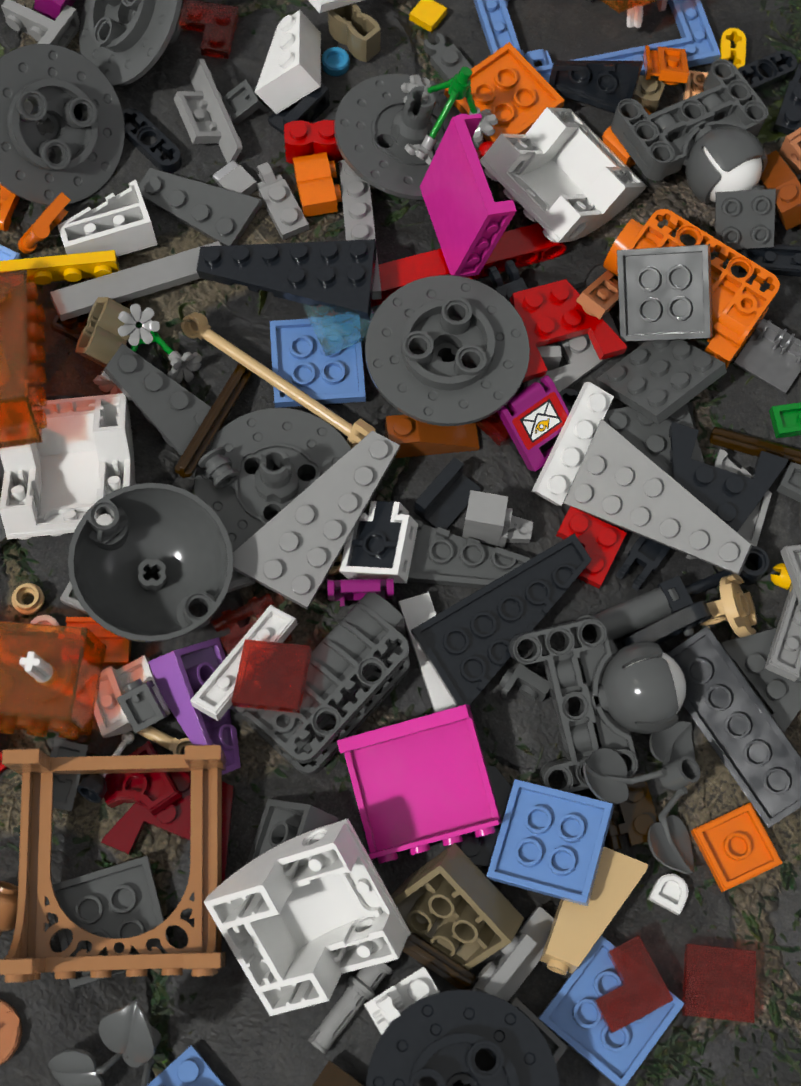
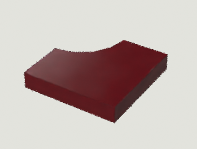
[103,741,182,815]

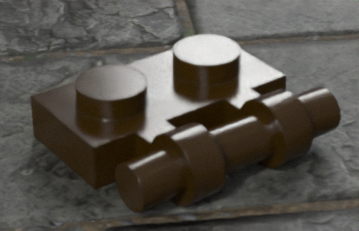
[591,773,659,851]

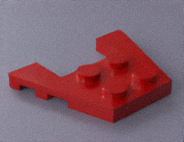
[510,279,627,382]

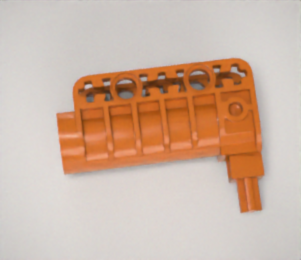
[603,209,780,369]

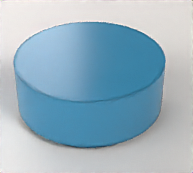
[322,47,349,76]

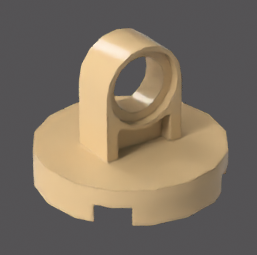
[700,574,757,638]

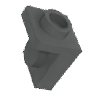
[222,79,270,125]
[499,663,550,702]
[116,679,167,734]

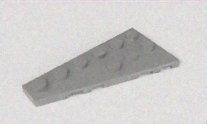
[564,418,752,575]
[233,430,400,610]

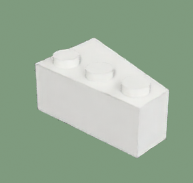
[255,10,321,114]
[57,179,158,257]

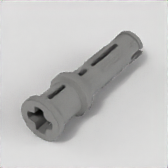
[308,963,393,1054]

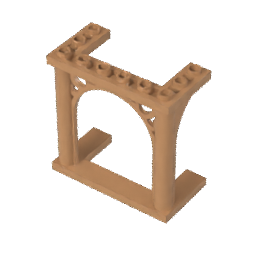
[0,745,226,983]

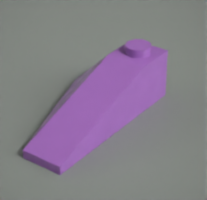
[148,637,241,775]

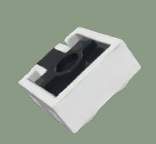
[339,501,418,584]

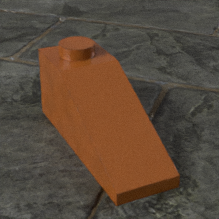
[759,150,801,231]
[385,414,479,458]

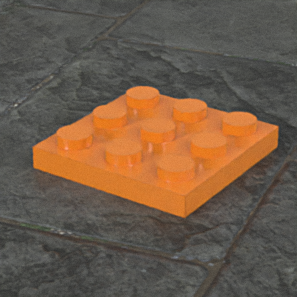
[444,42,565,142]

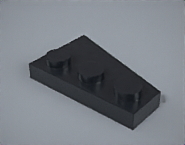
[549,61,643,113]

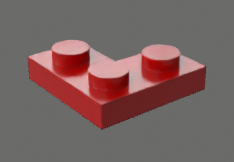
[556,506,627,589]

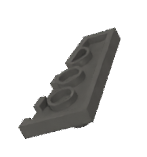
[138,168,263,246]
[407,518,532,588]

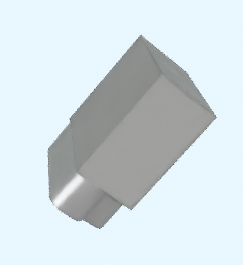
[212,160,257,195]

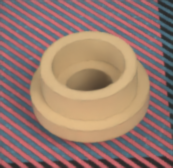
[12,583,45,615]

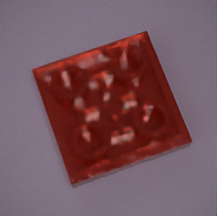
[231,640,312,713]
[682,944,756,1023]

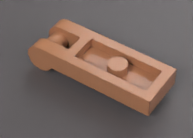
[576,270,619,320]

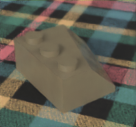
[390,843,524,970]

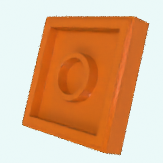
[690,802,783,892]

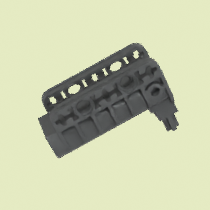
[231,593,410,776]

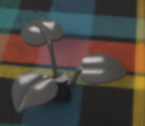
[583,721,700,874]
[49,999,161,1086]

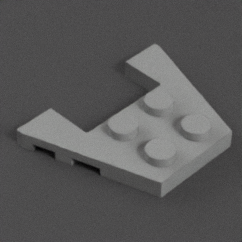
[545,311,620,392]

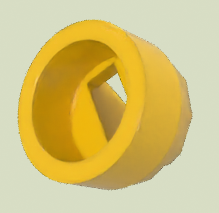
[770,563,791,590]

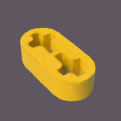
[718,28,746,69]

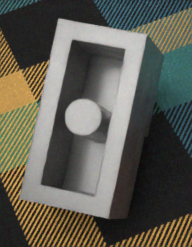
[462,490,533,548]

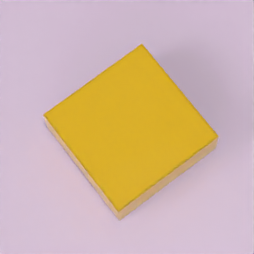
[409,0,447,33]

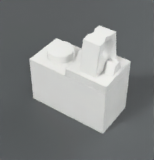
[364,967,440,1036]

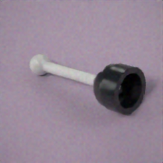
[77,731,135,803]

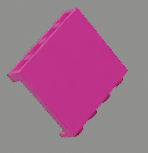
[420,113,517,277]
[337,704,502,864]

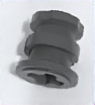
[198,447,239,489]

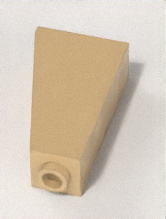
[540,847,649,975]

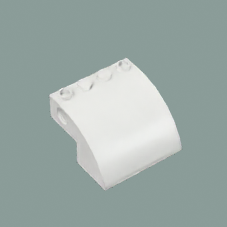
[480,107,647,243]
[0,393,136,540]
[203,819,411,1016]

